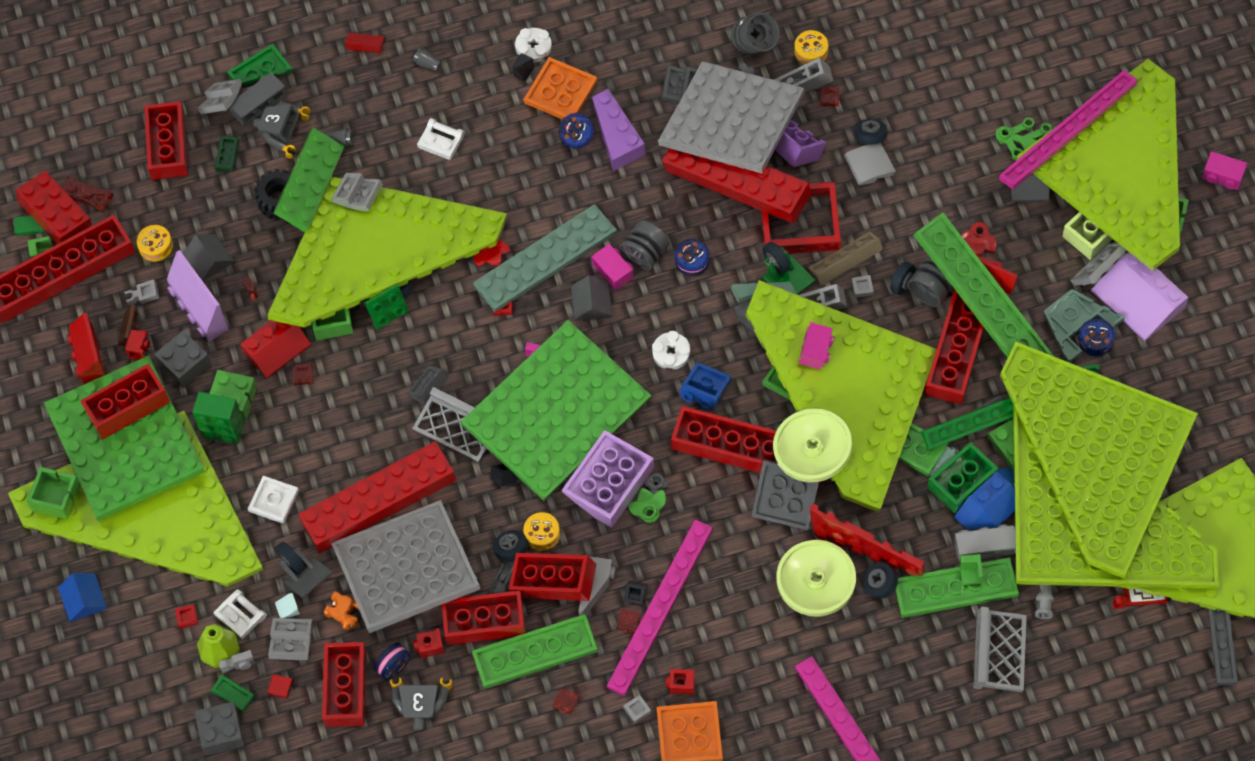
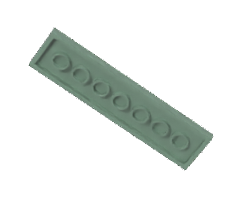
[473,204,617,312]

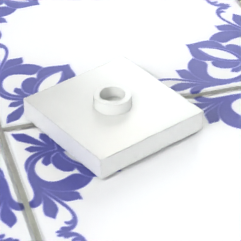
[248,476,299,524]

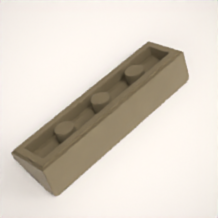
[808,232,883,286]

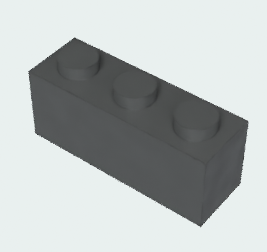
[229,72,287,127]

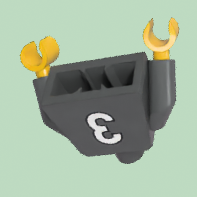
[253,102,310,159]
[390,677,452,730]

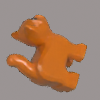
[324,591,360,631]

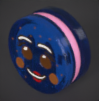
[558,113,593,149]
[675,239,710,276]
[1078,319,1115,357]
[373,643,411,681]

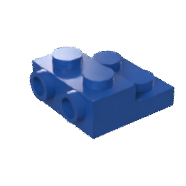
[680,362,732,410]

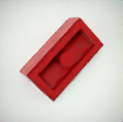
[345,33,385,53]
[982,260,1018,295]

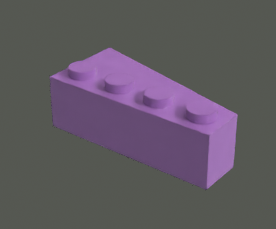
[592,89,645,171]
[775,120,826,167]

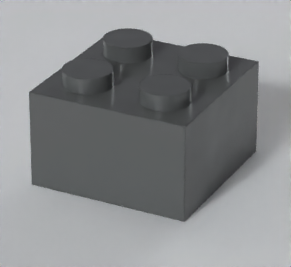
[154,331,211,388]
[195,701,245,756]

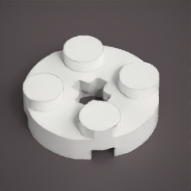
[515,28,552,63]
[652,331,690,370]

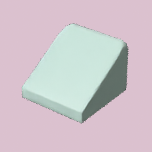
[275,593,300,618]

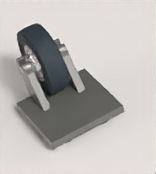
[275,541,332,598]

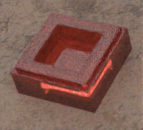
[820,87,839,107]
[241,275,258,300]
[293,364,313,385]
[616,609,640,633]
[552,688,579,714]

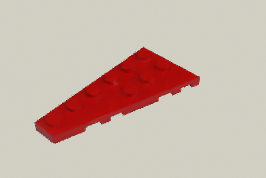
[809,503,925,577]

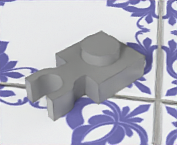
[125,279,159,306]
[219,650,255,673]

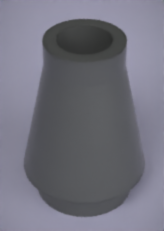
[413,48,441,71]
[326,128,355,146]

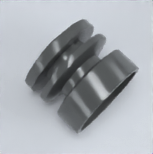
[731,13,780,54]
[619,220,670,270]
[907,256,953,307]

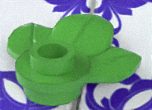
[628,488,666,523]

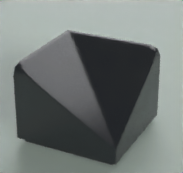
[512,53,534,81]
[491,463,518,487]

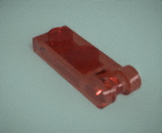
[62,177,114,211]

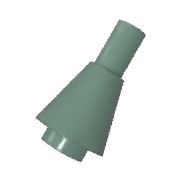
[930,446,959,476]

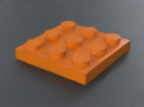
[523,57,598,124]
[657,701,723,761]

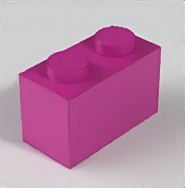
[1202,151,1247,190]
[591,244,634,291]
[799,322,834,370]

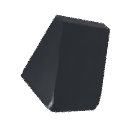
[623,580,648,605]

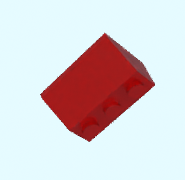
[67,312,105,384]
[240,320,311,379]

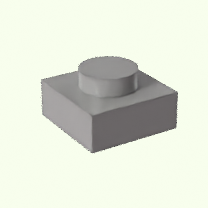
[851,275,874,298]
[623,695,651,724]

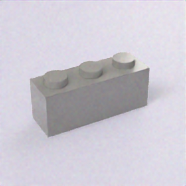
[954,525,1016,563]

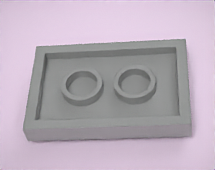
[1070,242,1126,286]

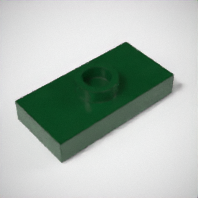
[215,136,240,172]

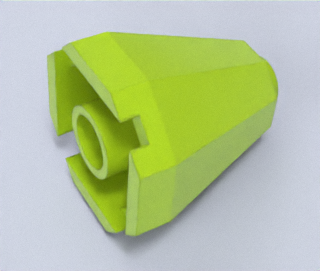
[197,624,240,668]

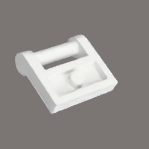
[417,118,465,160]
[213,589,267,639]

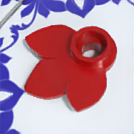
[961,222,997,257]
[474,240,511,267]

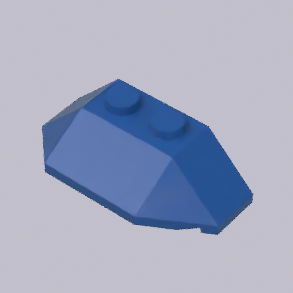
[954,467,1015,531]

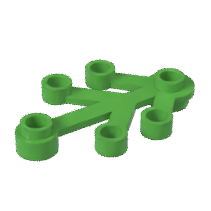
[996,118,1052,161]

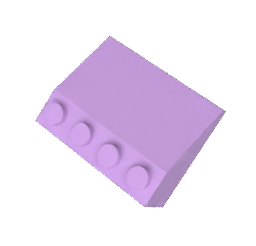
[167,250,228,342]
[1091,252,1188,342]
[562,430,654,528]

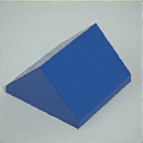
[58,573,108,623]

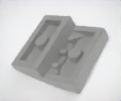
[197,79,242,114]
[844,143,896,185]
[332,173,383,211]
[268,618,312,660]

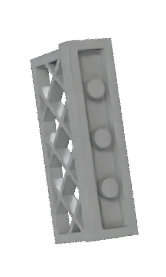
[412,387,487,463]
[973,606,1027,692]

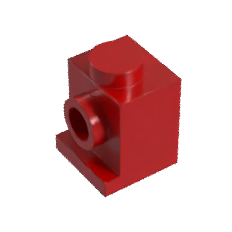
[125,330,150,360]
[413,628,444,658]
[666,669,695,696]

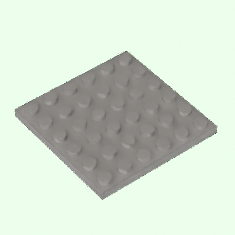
[658,61,805,173]
[331,500,480,633]

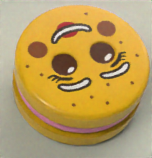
[794,30,828,65]
[136,225,173,262]
[523,512,560,551]

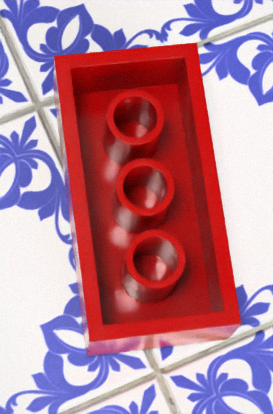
[144,101,188,180]
[15,170,92,244]
[80,364,170,440]
[509,553,597,601]
[442,590,525,645]
[322,642,367,727]

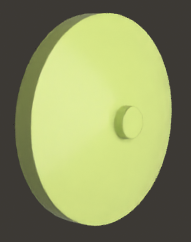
[773,409,852,482]
[777,540,856,617]

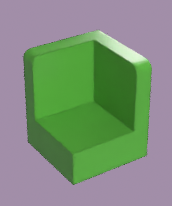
[28,236,54,258]
[959,554,983,585]

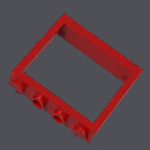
[761,182,841,254]

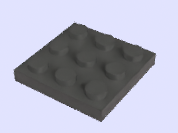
[751,459,820,530]

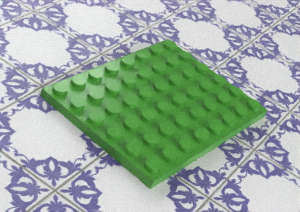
[461,320,651,501]
[44,356,205,521]

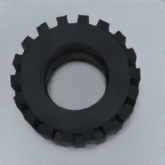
[254,169,291,221]

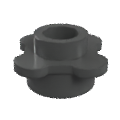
[644,473,668,494]

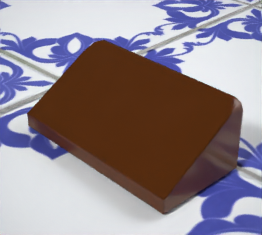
[118,304,139,346]

